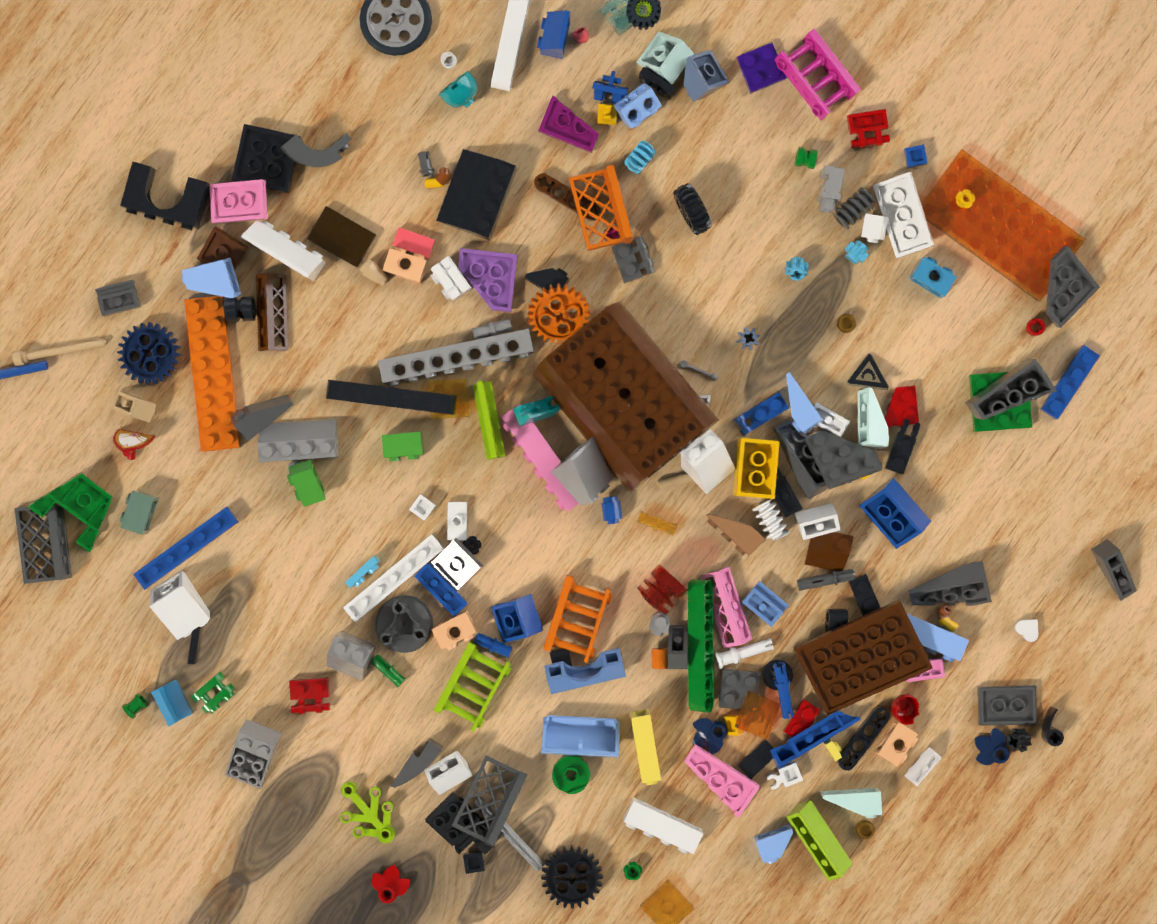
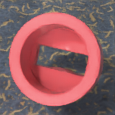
[572,27,589,44]

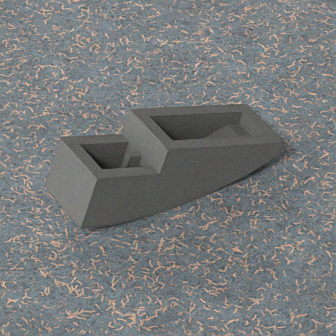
[391,739,443,788]

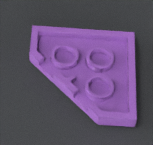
[458,248,518,312]

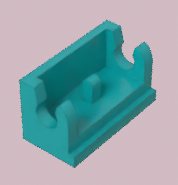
[513,396,561,426]

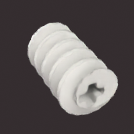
[752,499,790,541]

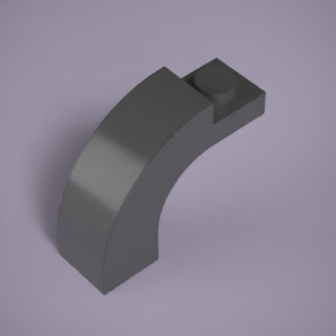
[280,133,351,168]

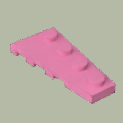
[684,744,760,818]

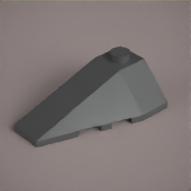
[773,420,828,499]

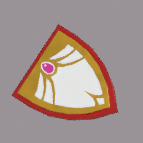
[113,429,156,460]

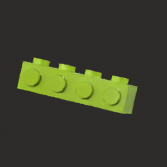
[786,800,853,881]

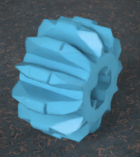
[624,140,656,174]

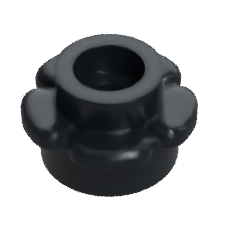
[463,536,481,555]

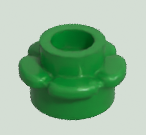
[623,861,642,880]

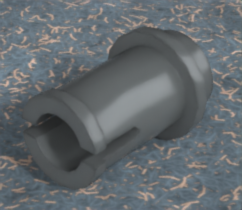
[417,151,434,177]

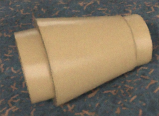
[359,259,388,286]

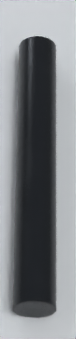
[187,627,200,664]

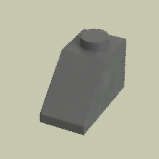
[668,625,688,669]

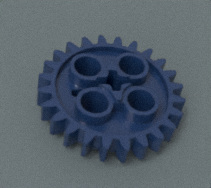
[117,322,182,385]

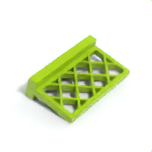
[472,381,506,460]

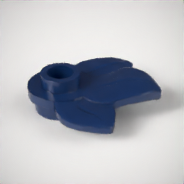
[692,718,728,754]
[974,728,1010,765]

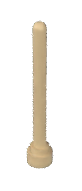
[12,339,106,366]

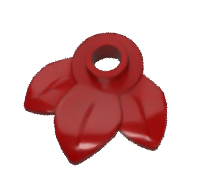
[372,865,410,903]

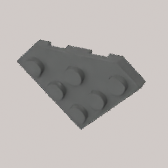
[1046,246,1100,328]
[805,430,883,490]

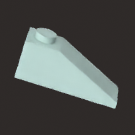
[858,387,889,450]
[820,788,882,818]

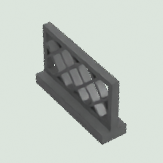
[14,503,72,584]
[452,755,528,847]

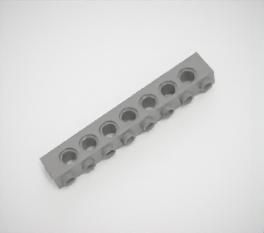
[378,328,534,387]

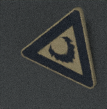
[846,354,889,390]

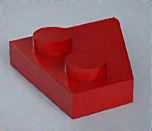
[885,385,919,427]

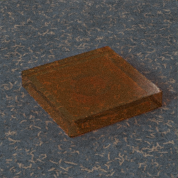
[735,691,780,740]

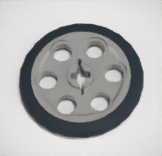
[359,0,432,56]

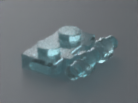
[600,0,648,36]

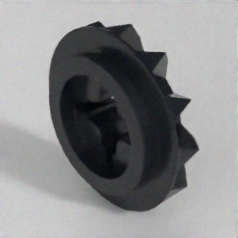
[762,659,793,691]

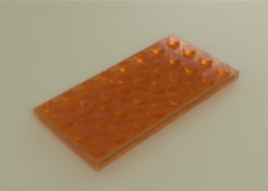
[921,149,1086,302]

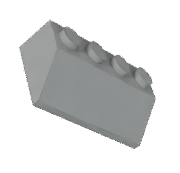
[258,419,339,462]

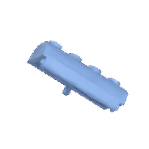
[541,715,620,758]

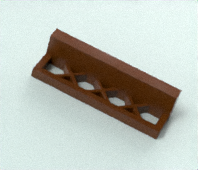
[256,273,288,352]

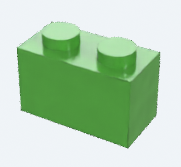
[382,432,424,462]
[287,459,326,507]

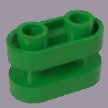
[191,671,236,714]

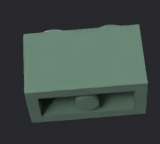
[120,491,159,535]

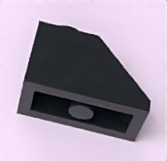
[524,268,569,291]

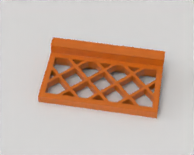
[569,165,633,251]

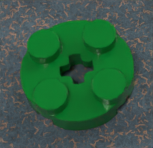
[552,755,590,794]

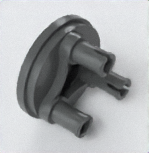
[376,595,433,653]

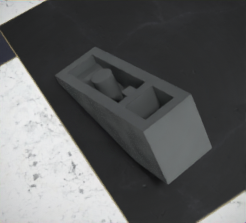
[231,395,293,441]
[1091,539,1137,601]

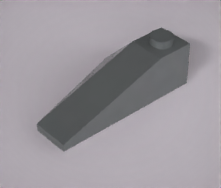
[909,561,992,606]

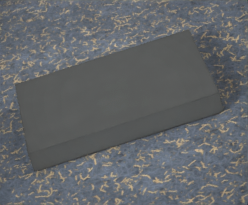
[977,685,1037,726]

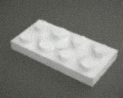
[873,172,934,258]

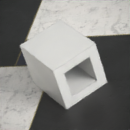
[861,214,888,243]

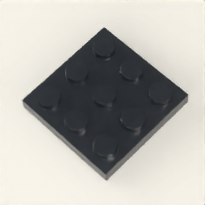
[232,124,301,194]

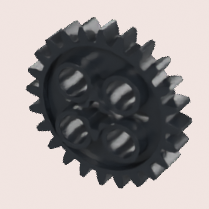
[541,845,603,909]

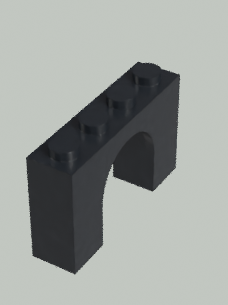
[120,161,210,231]

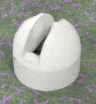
[440,51,457,69]

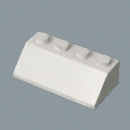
[241,220,326,282]

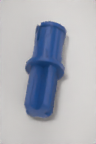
[474,633,513,658]

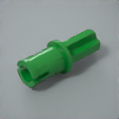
[371,655,406,688]

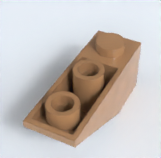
[706,514,765,556]

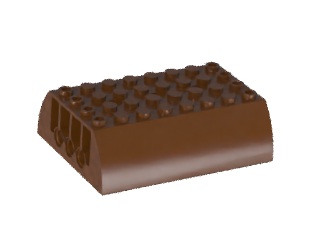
[533,302,719,493]

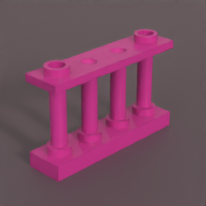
[774,28,861,121]

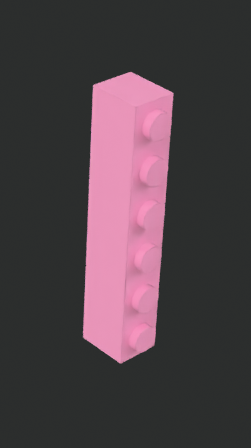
[501,404,579,512]

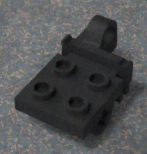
[425,792,499,854]

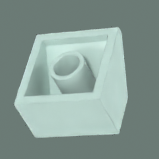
[636,31,694,85]

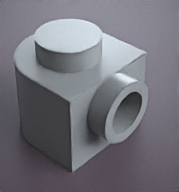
[648,611,670,636]

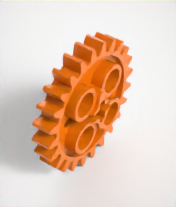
[528,283,590,344]

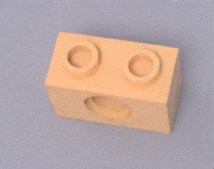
[383,247,428,284]
[431,610,477,650]
[875,719,918,767]

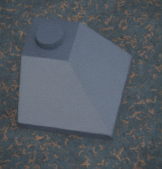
[684,49,730,102]

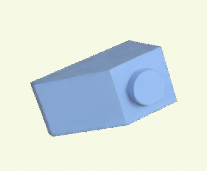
[754,824,793,864]

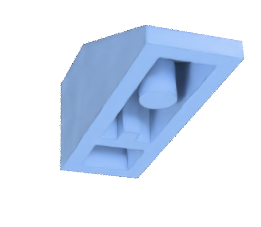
[786,372,824,434]

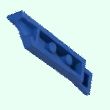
[770,711,861,768]

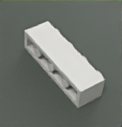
[623,797,704,854]

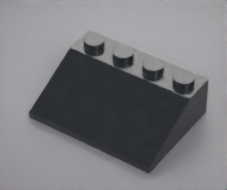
[436,149,517,241]

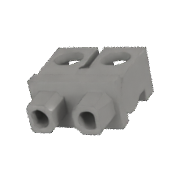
[816,165,845,213]

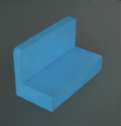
[151,680,193,727]

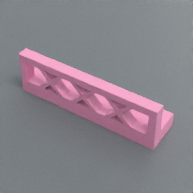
[701,567,752,648]

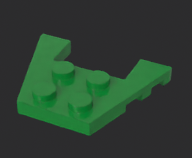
[28,473,112,552]

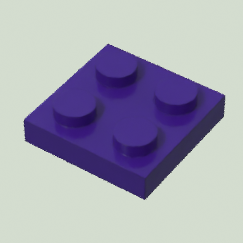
[736,42,787,94]

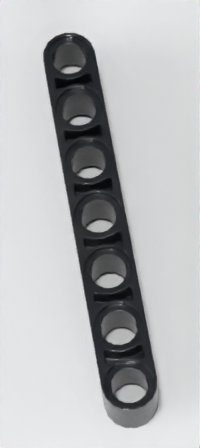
[326,380,457,415]

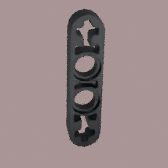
[837,706,890,771]

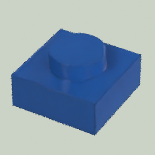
[904,144,928,168]

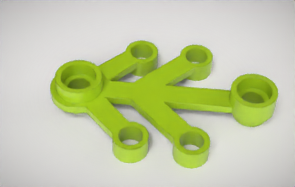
[340,781,396,843]

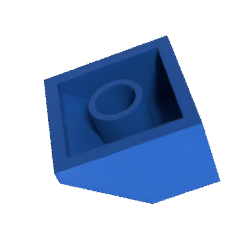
[537,11,570,59]
[491,594,543,643]

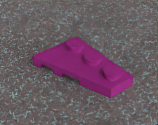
[538,95,599,153]

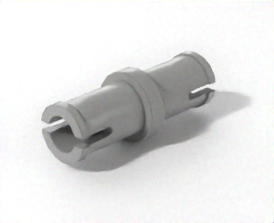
[472,318,512,340]

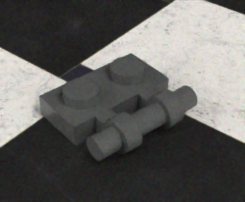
[611,236,655,284]

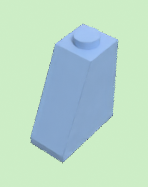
[181,257,242,298]

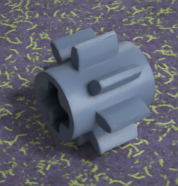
[736,327,760,351]

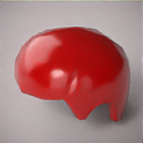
[891,694,920,725]

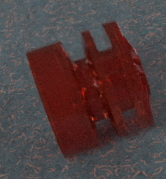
[637,564,688,615]

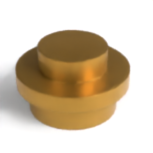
[836,314,856,333]
[855,820,875,839]

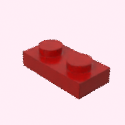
[783,699,820,737]

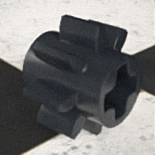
[1007,728,1032,752]

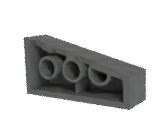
[965,358,1057,420]

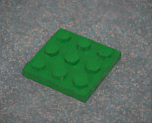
[969,372,1033,432]

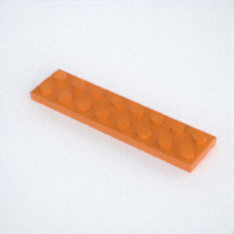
[184,296,241,452]

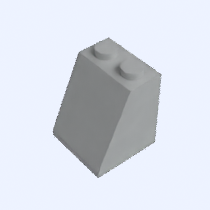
[551,437,613,507]
[327,631,377,681]

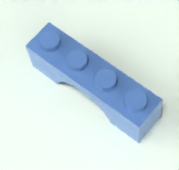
[545,648,626,694]

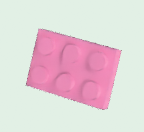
[210,180,268,224]

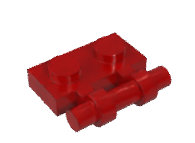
[847,109,890,149]
[289,677,330,715]

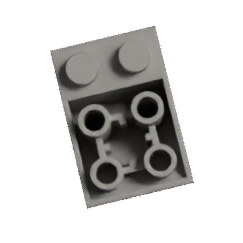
[225,719,282,789]

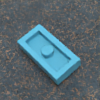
[345,555,380,588]

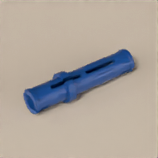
[773,662,794,719]

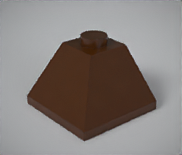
[804,532,854,572]

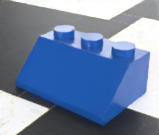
[859,478,931,549]

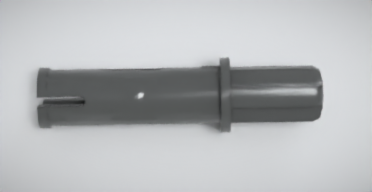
[797,569,855,591]

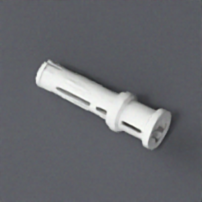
[715,638,774,669]

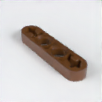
[534,173,601,221]

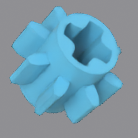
[844,240,869,264]
[785,257,809,281]

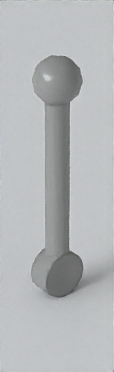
[680,360,718,381]

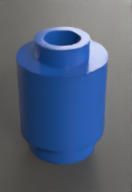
[601,496,623,524]

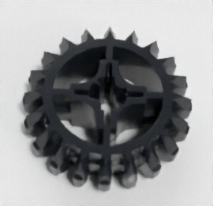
[673,183,712,235]

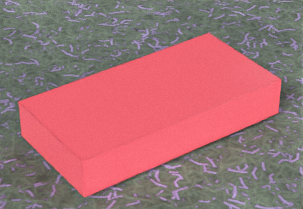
[393,227,435,259]

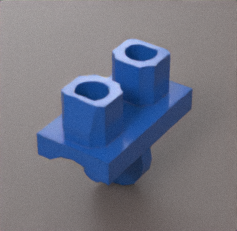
[592,71,628,104]

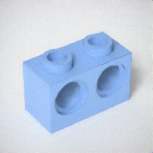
[613,83,662,129]

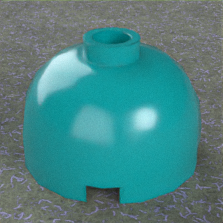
[439,71,478,108]

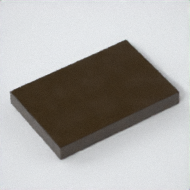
[307,206,376,268]

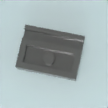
[95,280,141,317]

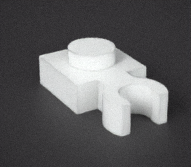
[766,761,803,789]

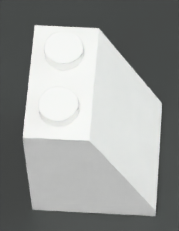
[681,429,736,494]
[149,570,210,640]

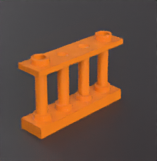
[543,574,613,663]

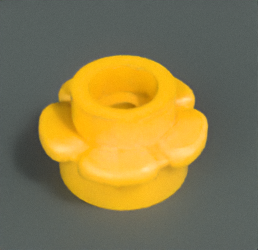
[956,189,975,209]

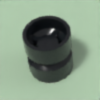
[224,296,256,322]

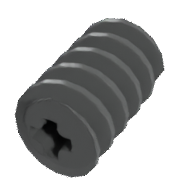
[833,187,876,230]

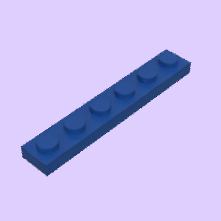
[133,507,239,590]

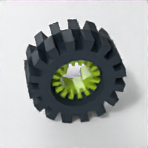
[626,0,661,30]

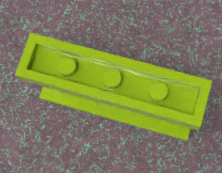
[433,640,512,732]

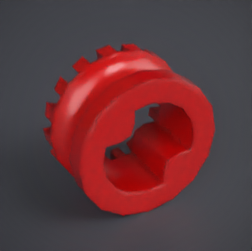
[1026,318,1046,336]

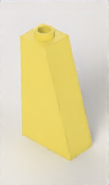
[630,709,661,785]

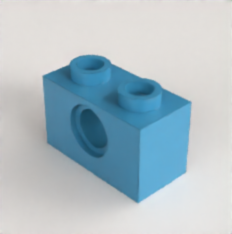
[908,257,957,298]

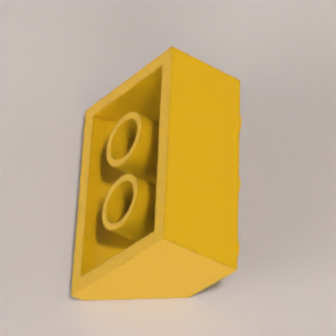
[733,438,780,499]

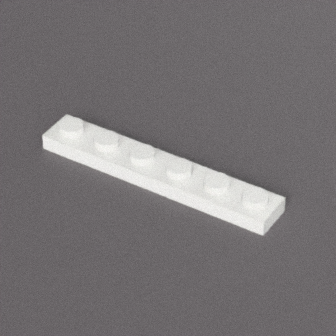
[343,534,444,622]

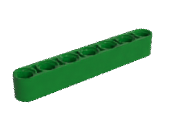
[688,579,714,713]

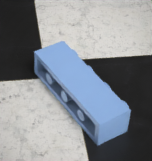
[907,614,969,662]

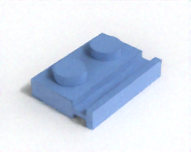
[741,581,789,627]

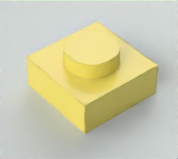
[823,738,842,761]

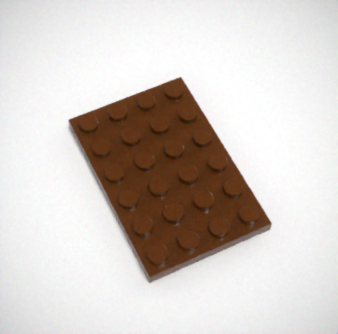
[794,599,933,715]

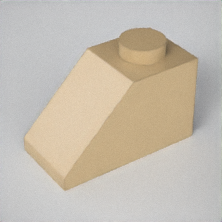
[112,391,156,422]

